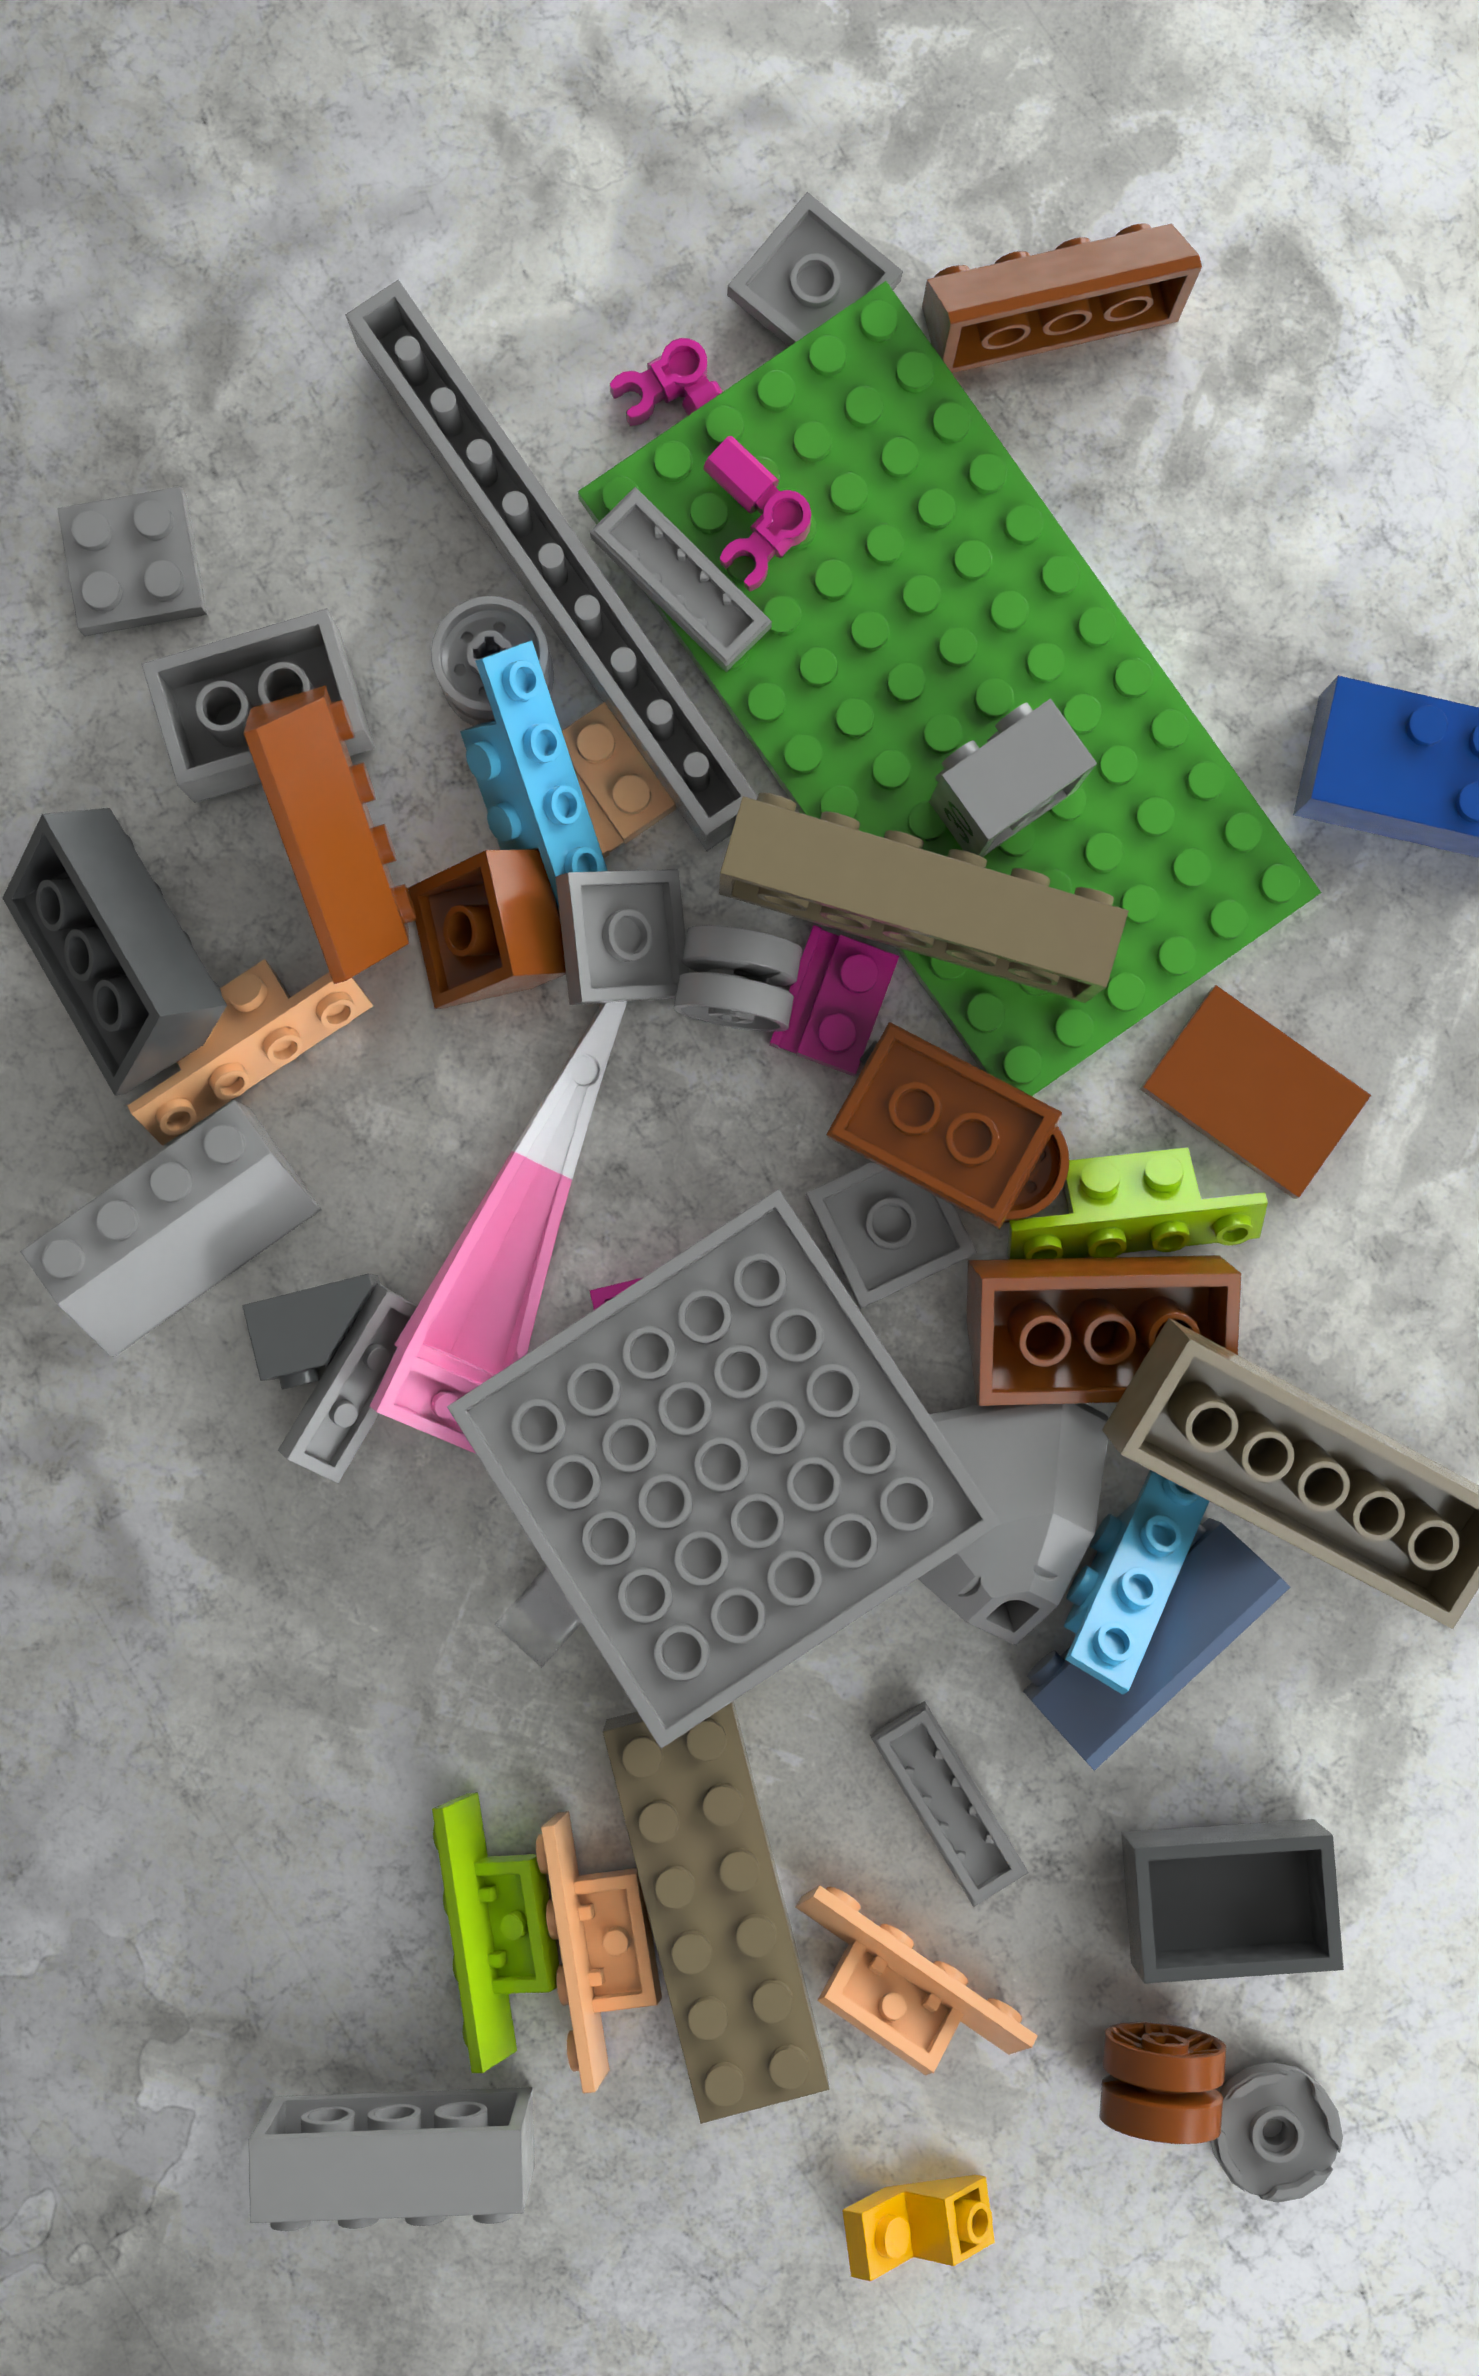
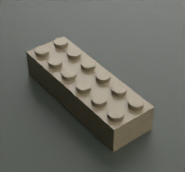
[719,793,1129,1003]
[1102,1318,1479,1629]
[603,1701,830,2124]

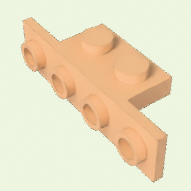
[127,959,373,1146]
[536,1811,662,2093]
[795,1885,1037,2075]

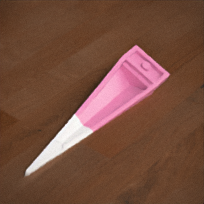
[369,1001,627,1454]

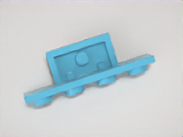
[460,641,608,908]
[1064,1470,1209,1695]

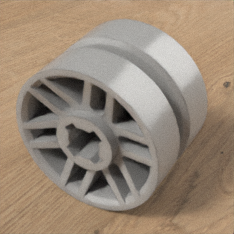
[431,596,554,726]
[673,925,802,1032]

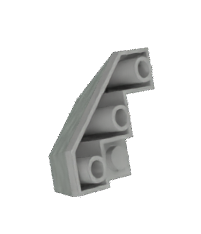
[918,1403,1108,1645]

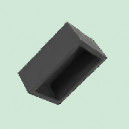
[1121,1819,1344,1984]

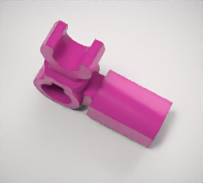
[610,338,723,426]
[703,436,811,592]

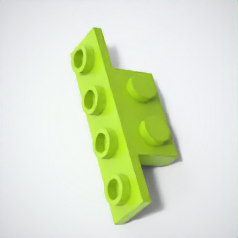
[1007,1147,1268,1259]
[432,1792,559,2073]

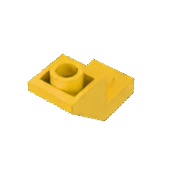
[842,2175,995,2281]

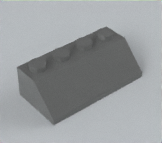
[3,808,227,1096]

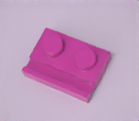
[769,925,899,1077]

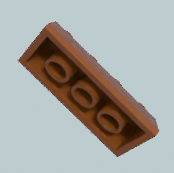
[922,223,1202,373]
[243,685,417,984]
[966,1255,1241,1406]

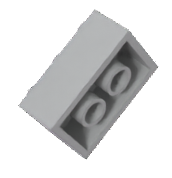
[142,608,375,803]

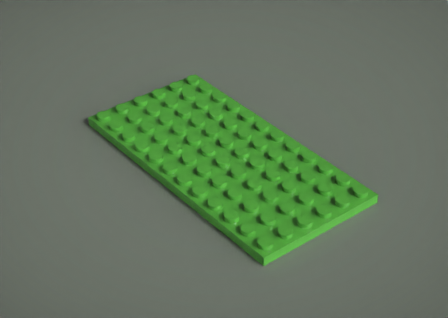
[578,281,1322,1096]

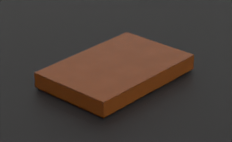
[1140,985,1371,1199]
[826,1022,1062,1230]

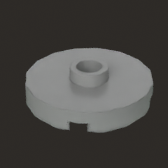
[1211,2062,1343,2203]

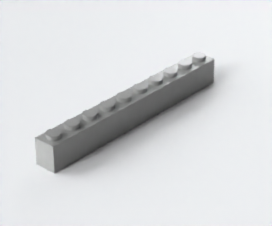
[345,280,758,851]

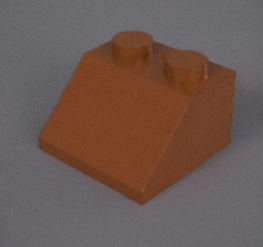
[408,849,566,1009]

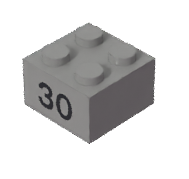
[929,698,1097,857]

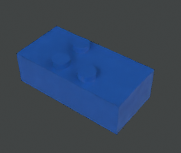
[1293,675,1479,858]

